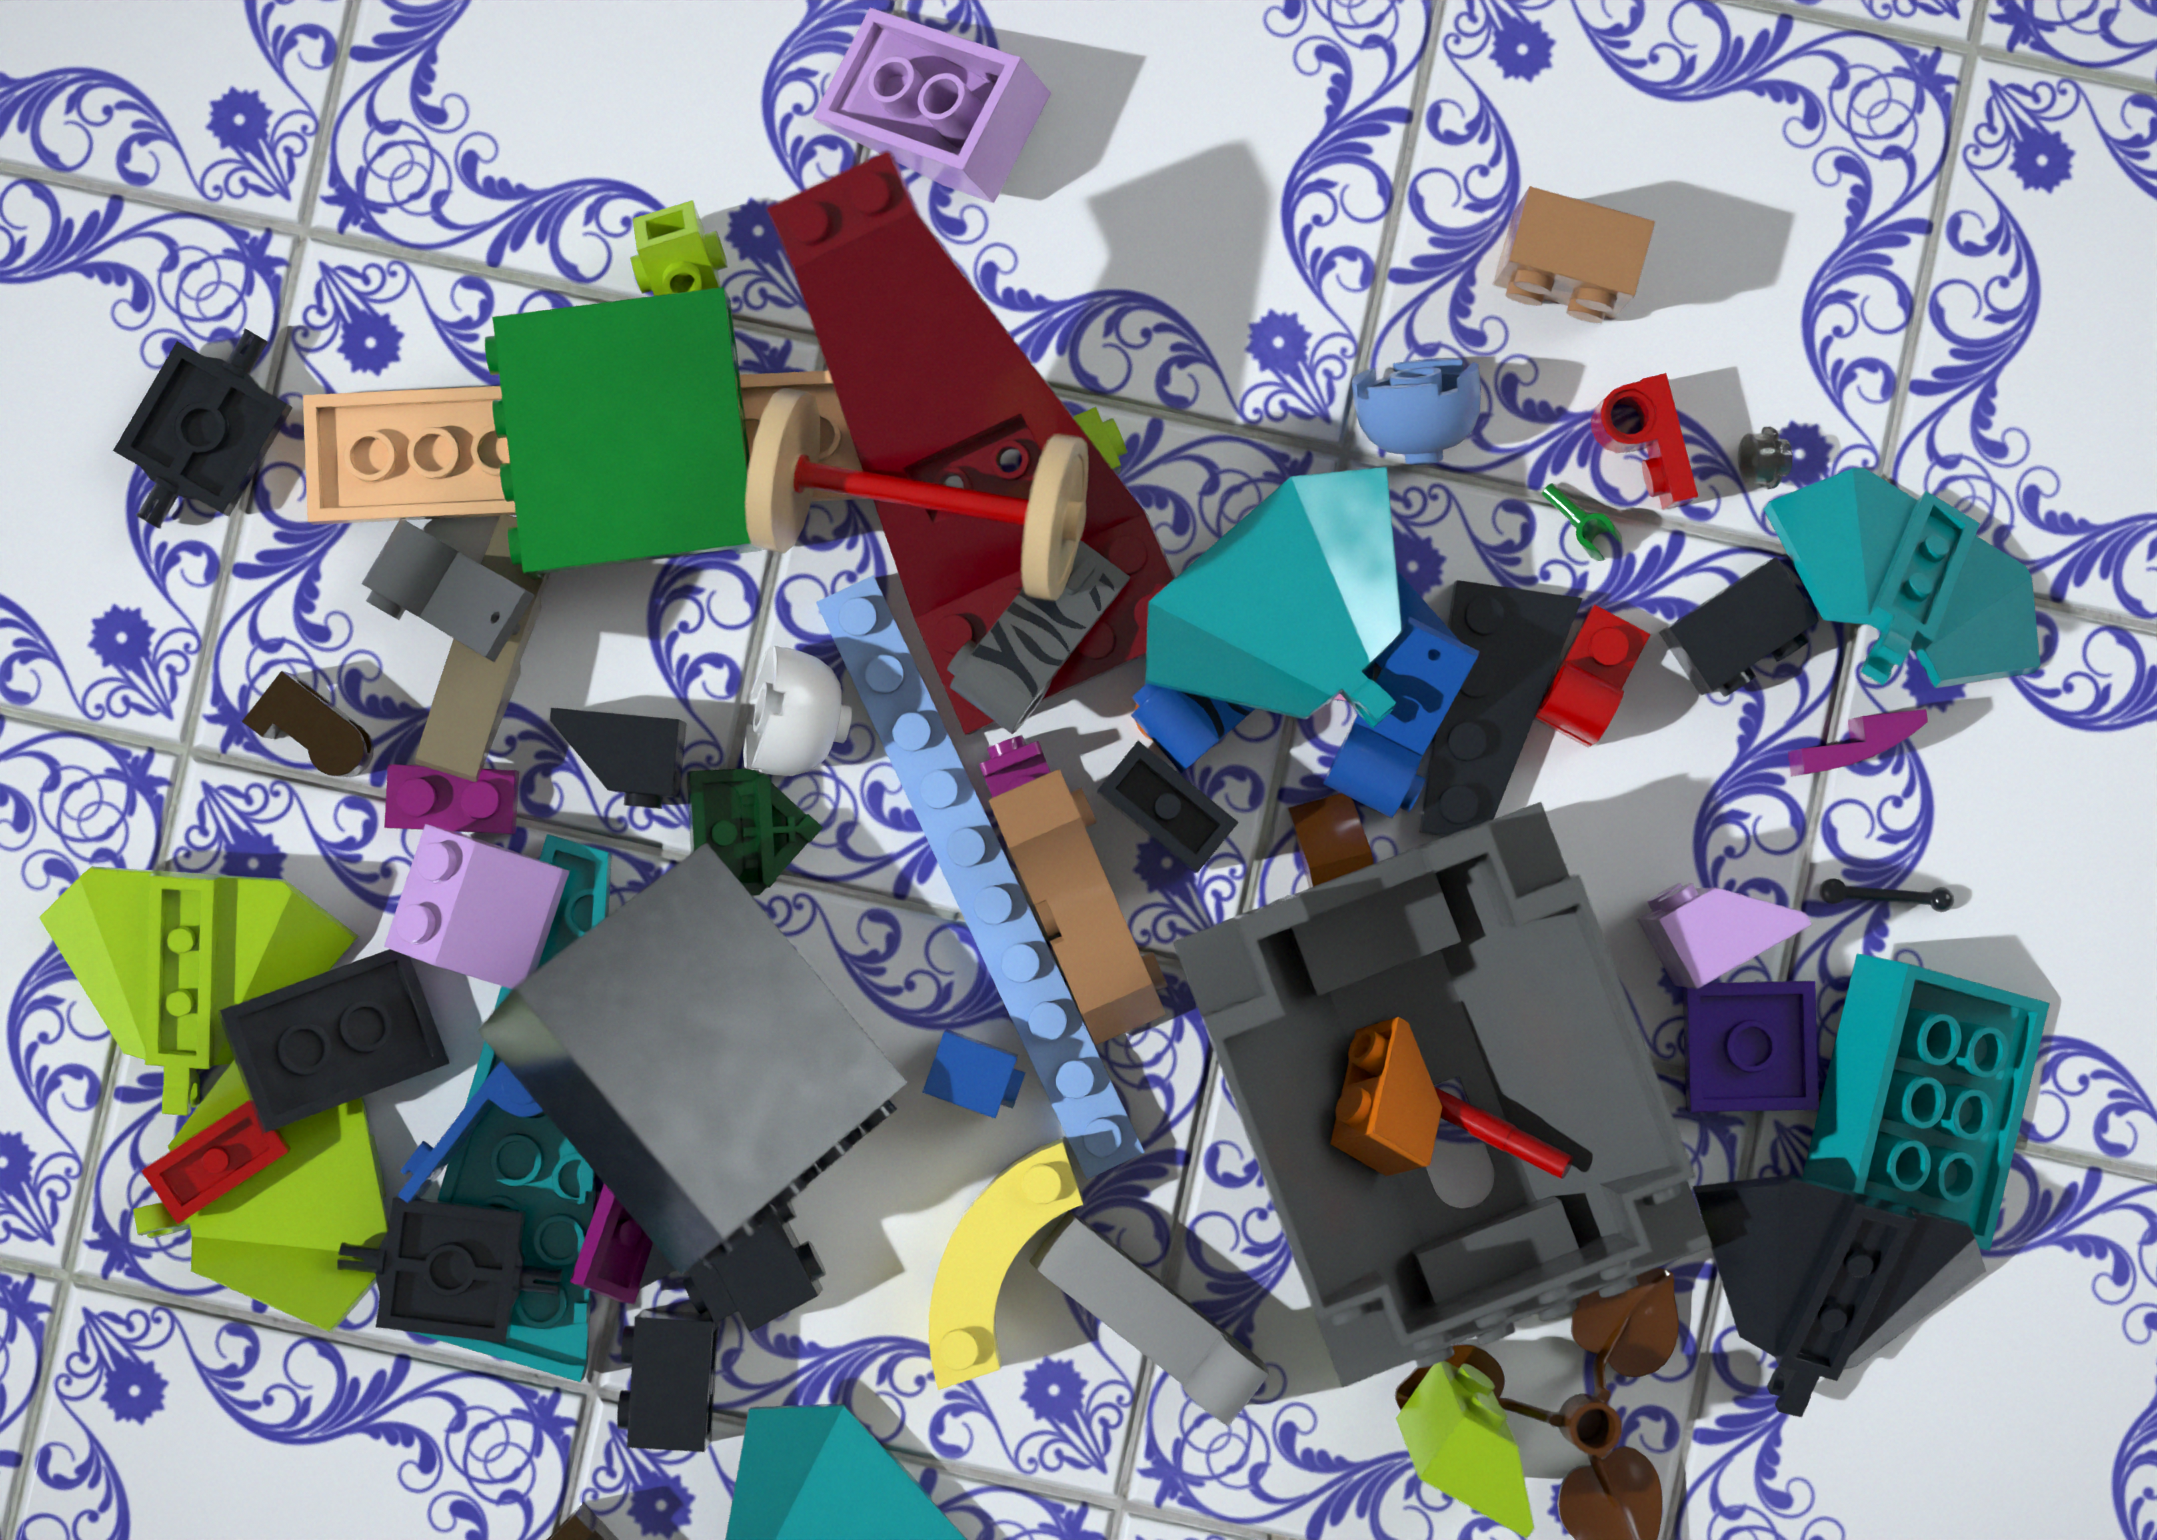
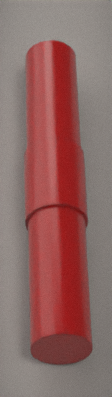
[1434,1086,1574,1180]

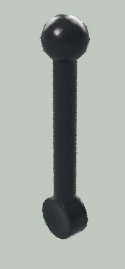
[1819,878,1954,912]

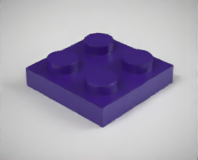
[1683,981,1819,1112]

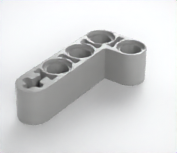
[1029,1210,1270,1426]

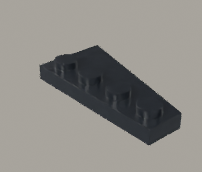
[1419,580,1583,836]

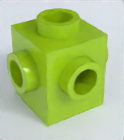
[630,200,728,296]

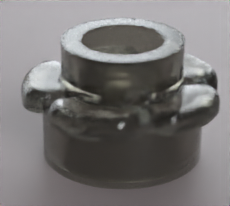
[1738,426,1793,489]

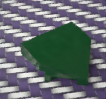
[687,768,823,896]

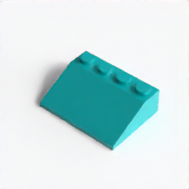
[1802,953,2050,1251]

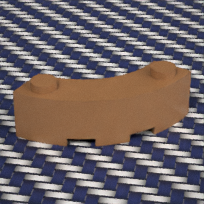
[988,769,1168,1045]

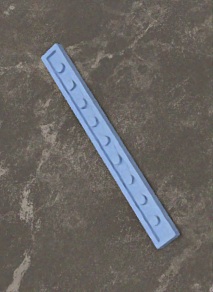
[816,575,1145,1180]

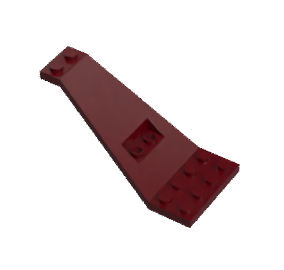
[767,150,1176,735]

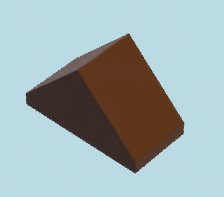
[1288,793,1374,888]

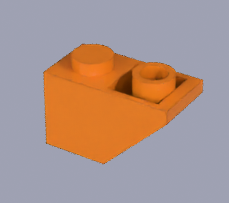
[1330,1017,1442,1176]

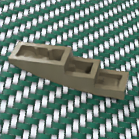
[415,514,550,783]

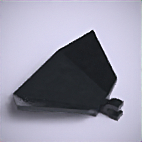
[1692,1174,1986,1418]

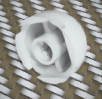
[743,646,852,776]

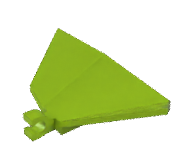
[39,866,359,1116]
[133,1059,389,1333]

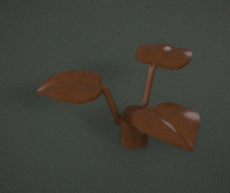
[1395,1267,1679,1540]

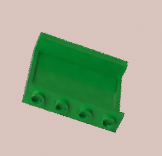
[485,287,762,580]

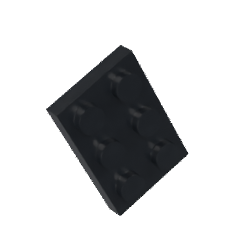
[217,949,450,1134]

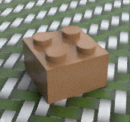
[1493,186,1655,323]

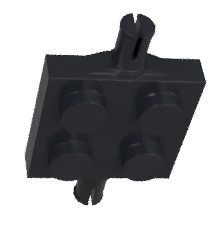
[113,328,293,529]
[337,1195,563,1343]

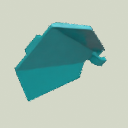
[1145,467,1402,729]
[1763,467,2040,688]
[725,1404,968,1540]

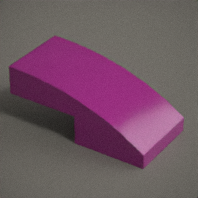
[1788,709,1928,777]

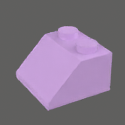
[384,824,570,989]
[1637,883,1812,989]

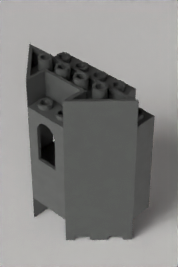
[1173,802,1712,1388]

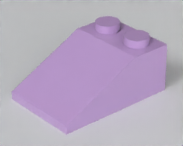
[813,8,1051,203]

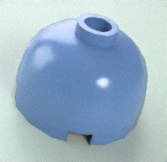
[1352,358,1481,465]

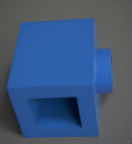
[922,1029,1026,1119]

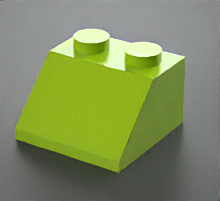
[1396,1361,1535,1539]

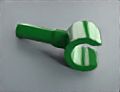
[1542,483,1622,561]

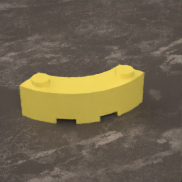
[929,1137,1083,1390]

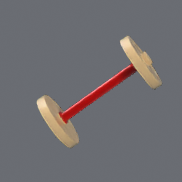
[745,388,1088,601]

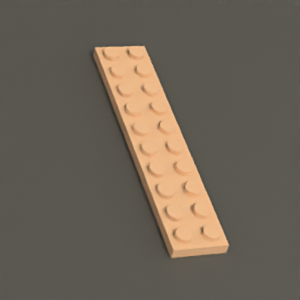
[303,371,946,525]

